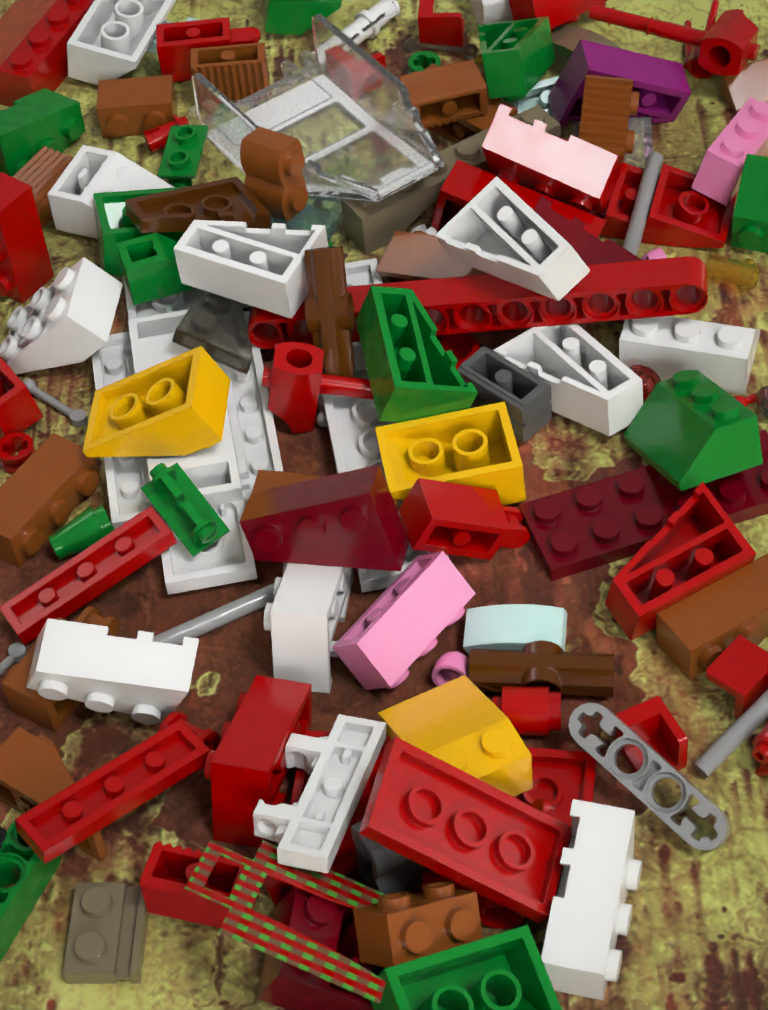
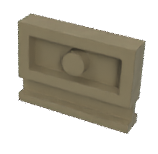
[62,882,149,984]

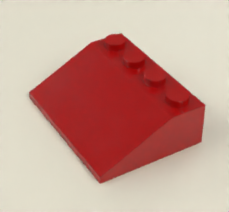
[0,0,94,107]

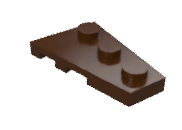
[125,176,271,233]

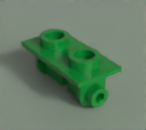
[157,124,209,187]
[141,463,230,557]

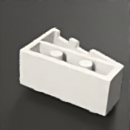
[26,618,199,725]
[541,799,642,1001]

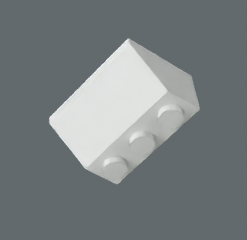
[67,0,176,85]
[619,316,760,395]

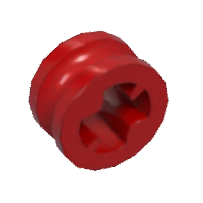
[0,432,36,474]

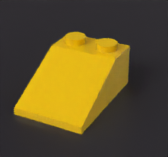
[82,346,230,458]
[375,401,526,505]
[378,675,533,797]

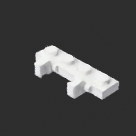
[253,714,386,874]

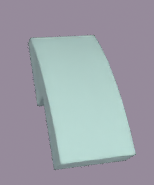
[463,604,567,655]

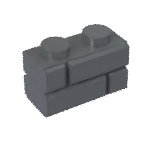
[457,346,552,442]

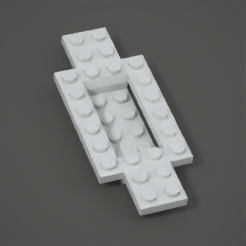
[92,276,283,595]

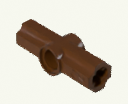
[304,246,356,377]
[469,640,615,697]

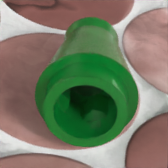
[48,505,115,560]

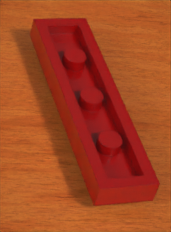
[0,506,178,645]
[15,719,210,864]

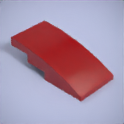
[566,162,738,248]

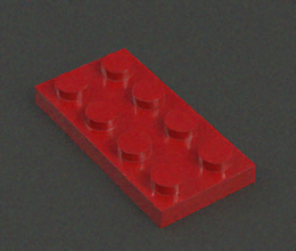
[358,737,572,924]

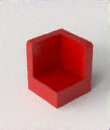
[418,0,465,47]
[706,635,768,719]
[615,695,688,772]

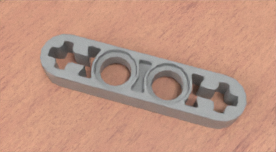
[568,702,730,851]

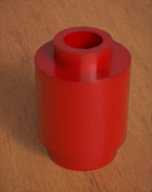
[492,686,561,736]

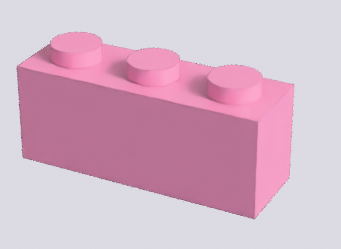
[691,97,768,206]
[332,551,476,690]

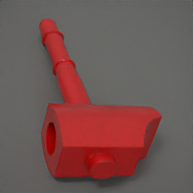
[588,4,760,76]
[262,342,374,433]

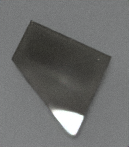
[172,290,254,375]

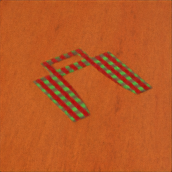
[184,840,386,1004]

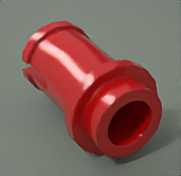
[142,115,190,154]

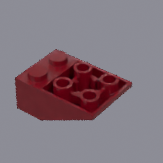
[256,886,386,1010]

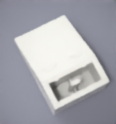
[47,145,173,239]
[0,257,123,374]

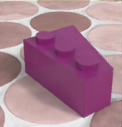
[548,39,691,127]

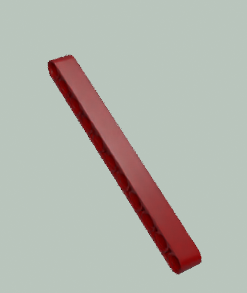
[246,256,708,349]

